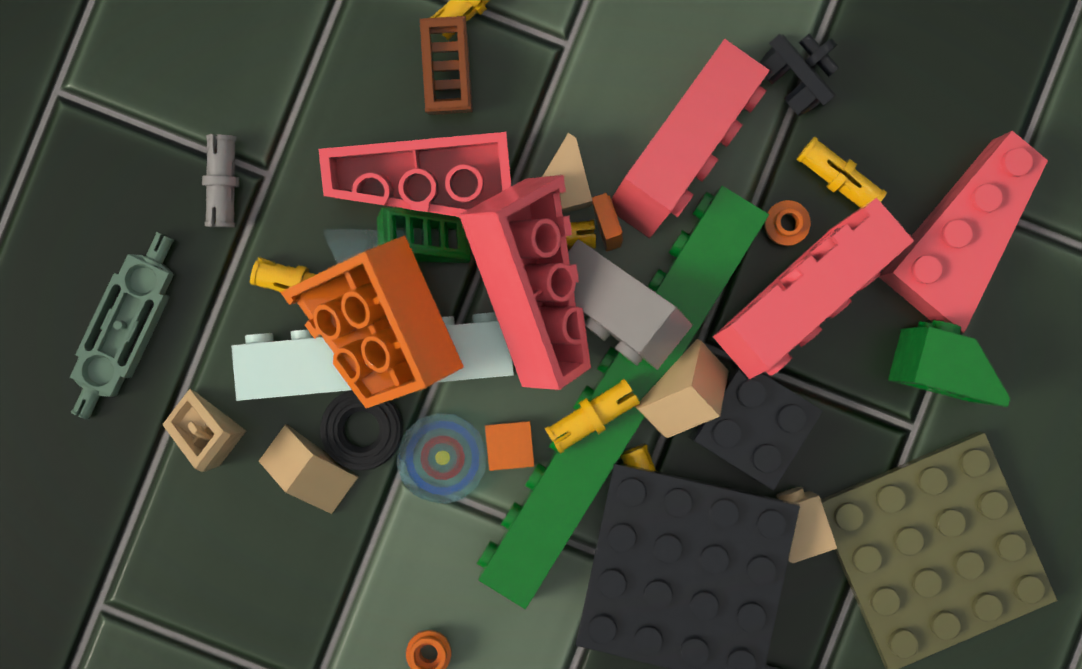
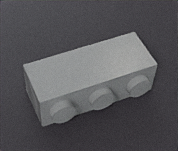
[568,239,693,370]

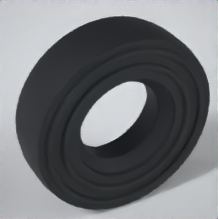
[320,390,403,470]

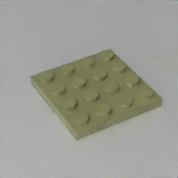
[821,432,1058,669]

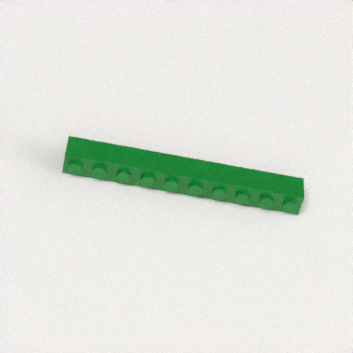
[476,185,769,610]

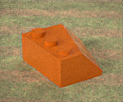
[280,235,464,408]

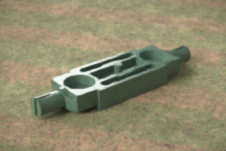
[69,232,174,420]

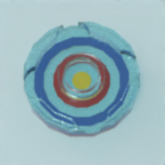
[397,413,487,504]

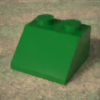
[888,320,1010,407]

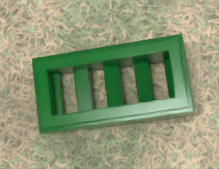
[377,207,471,263]

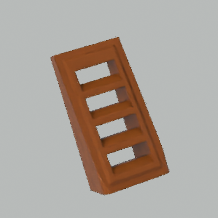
[420,16,473,115]

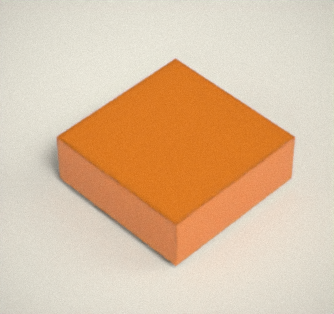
[485,421,535,471]

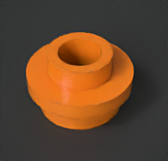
[764,200,811,246]
[406,630,452,669]

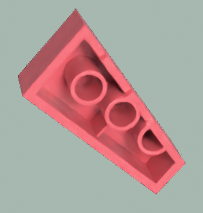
[611,39,770,239]
[879,130,1048,333]
[318,132,511,217]
[459,175,591,390]
[712,197,914,379]

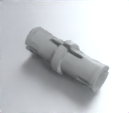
[202,134,239,228]

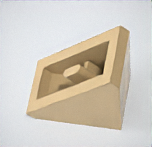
[542,133,592,213]
[635,339,729,438]
[162,389,246,472]
[259,424,359,514]

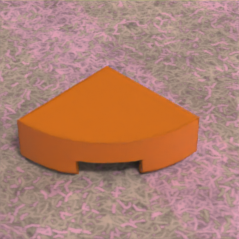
[592,193,623,252]

